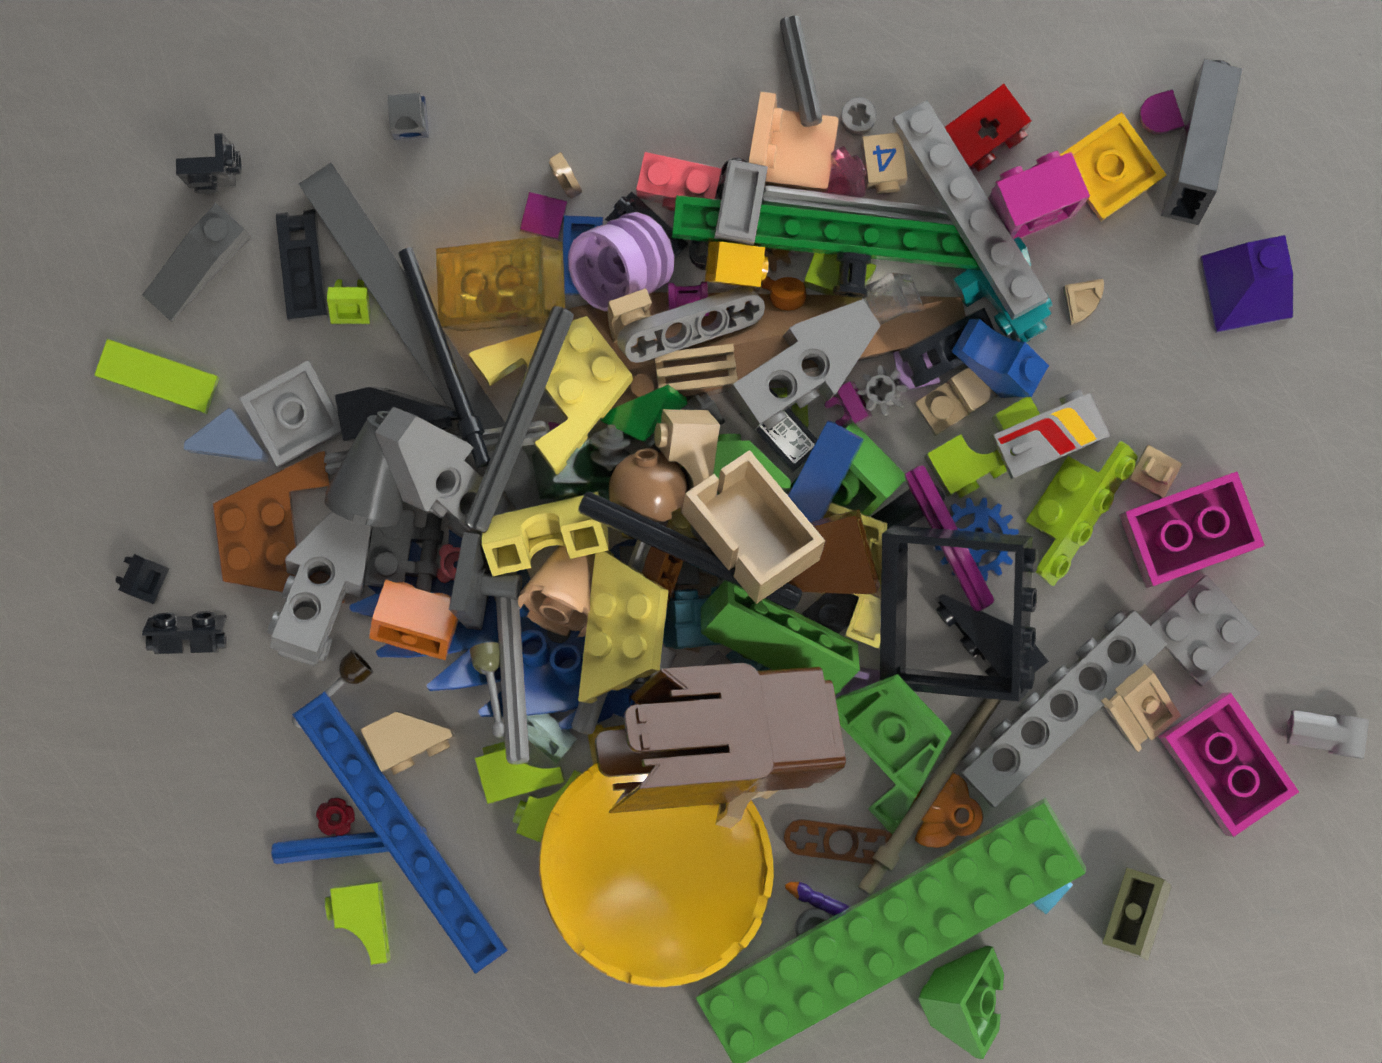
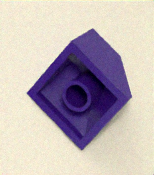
[1200,235,1293,333]

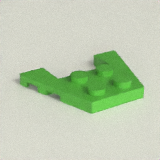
[836,674,952,835]

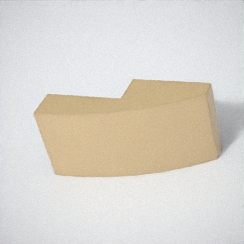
[607,288,652,343]

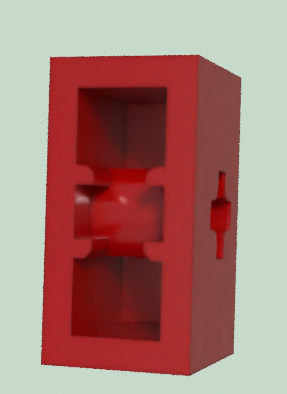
[944,84,1032,172]

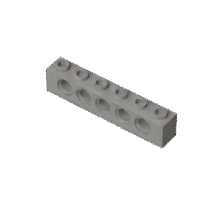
[959,610,1168,808]

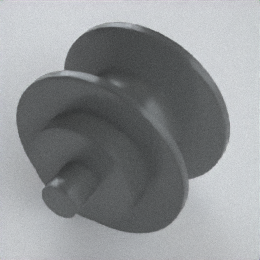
[591,425,631,471]

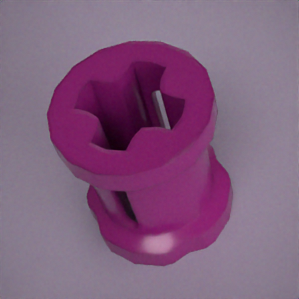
[668,281,709,316]

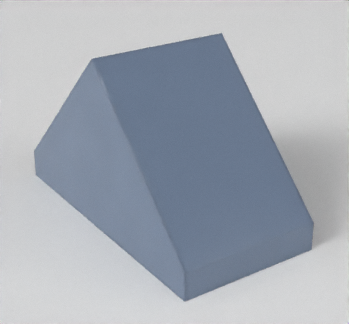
[184,408,268,463]

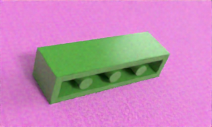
[701,580,860,696]

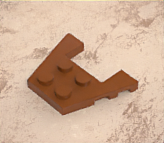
[213,451,346,603]

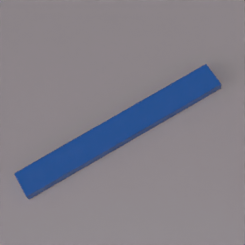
[292,691,508,974]

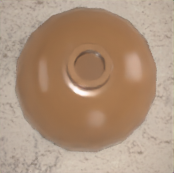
[609,449,689,522]

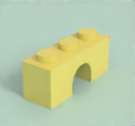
[482,492,609,577]

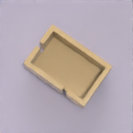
[682,450,825,604]

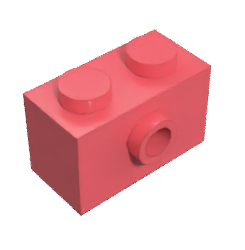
[636,152,722,211]

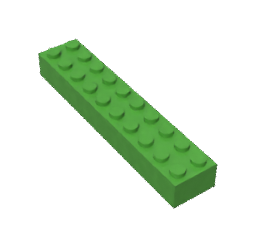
[696,797,1086,1063]

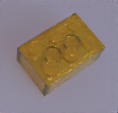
[436,236,565,332]

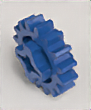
[933,498,1019,582]

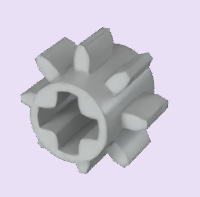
[858,366,909,416]

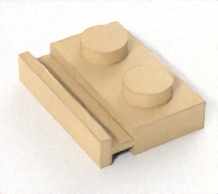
[1101,664,1181,752]

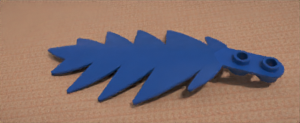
[349,530,638,730]

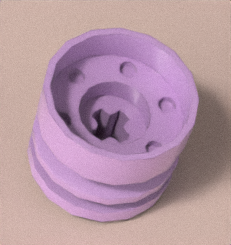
[568,212,674,311]

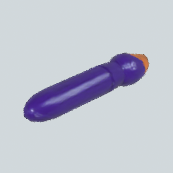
[785,881,851,916]

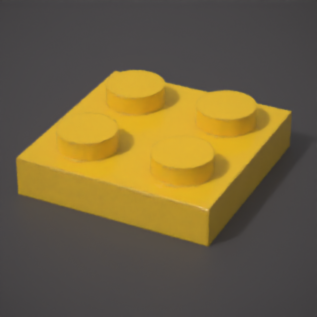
[1060,112,1167,222]

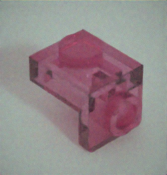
[817,146,867,197]

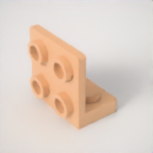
[748,92,839,192]

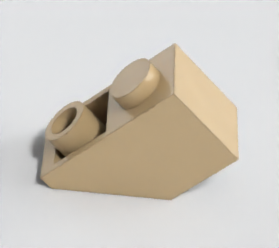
[360,711,455,775]

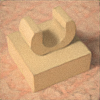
[1128,445,1182,499]

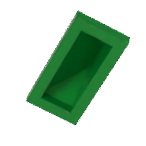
[600,385,688,441]

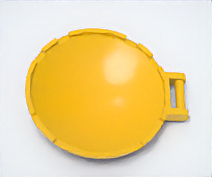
[539,724,774,987]

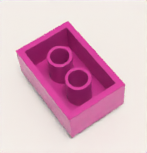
[988,151,1090,239]
[1119,471,1265,588]
[1158,693,1299,837]

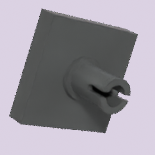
[449,532,522,630]

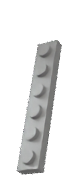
[892,100,1049,320]

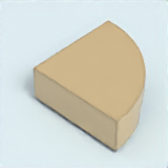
[549,152,582,199]
[1063,279,1104,325]

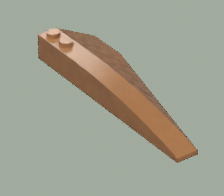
[567,292,966,422]

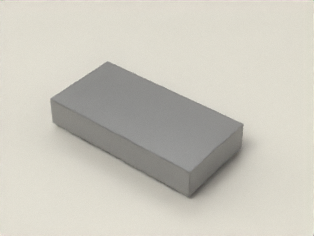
[714,159,768,246]

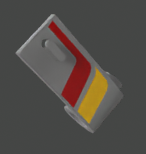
[992,389,1110,479]

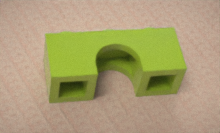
[924,397,1040,499]

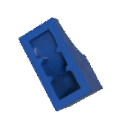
[952,319,1049,398]

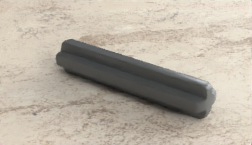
[780,15,822,127]

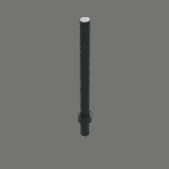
[398,247,490,468]

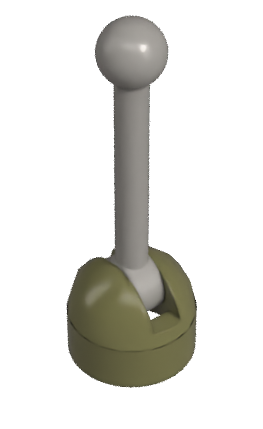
[469,642,505,738]

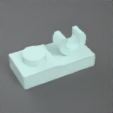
[503,714,577,764]

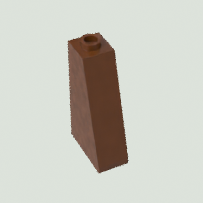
[718,509,880,594]

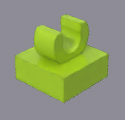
[327,279,371,324]

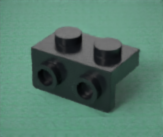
[176,133,242,194]

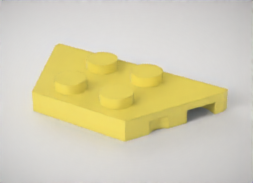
[578,551,668,703]

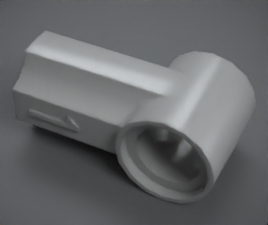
[1286,710,1369,759]

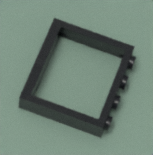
[880,525,1038,702]

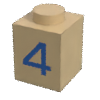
[861,132,908,194]

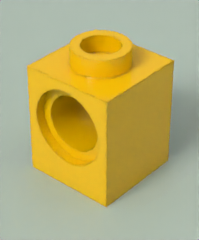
[705,242,769,287]

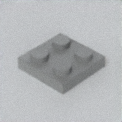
[239,360,341,468]
[1150,575,1260,686]

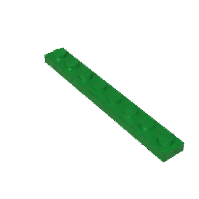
[672,195,981,270]

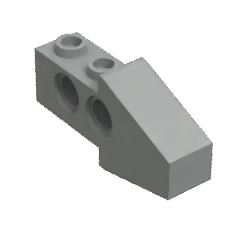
[727,299,881,430]
[375,407,511,538]
[268,512,373,664]

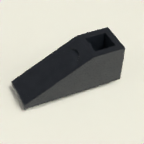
[335,387,459,442]
[935,594,1049,678]

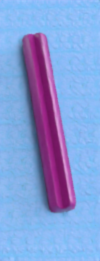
[904,465,994,612]

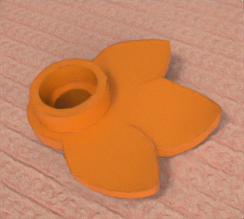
[912,773,983,848]

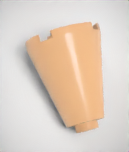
[518,542,609,637]

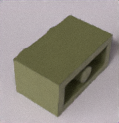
[1102,867,1172,961]

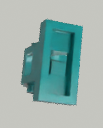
[953,236,1053,343]

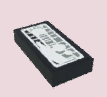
[740,387,818,473]

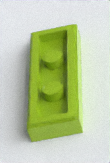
[94,339,220,414]

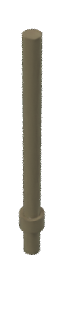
[858,698,1002,896]

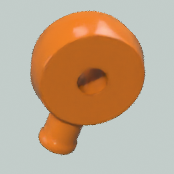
[761,276,807,311]

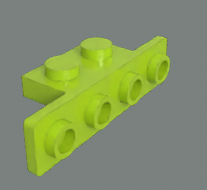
[1026,441,1138,586]

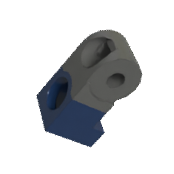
[388,93,429,140]

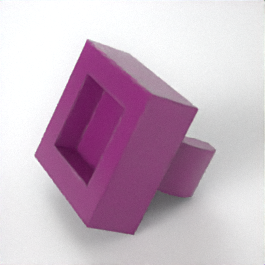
[824,381,873,426]

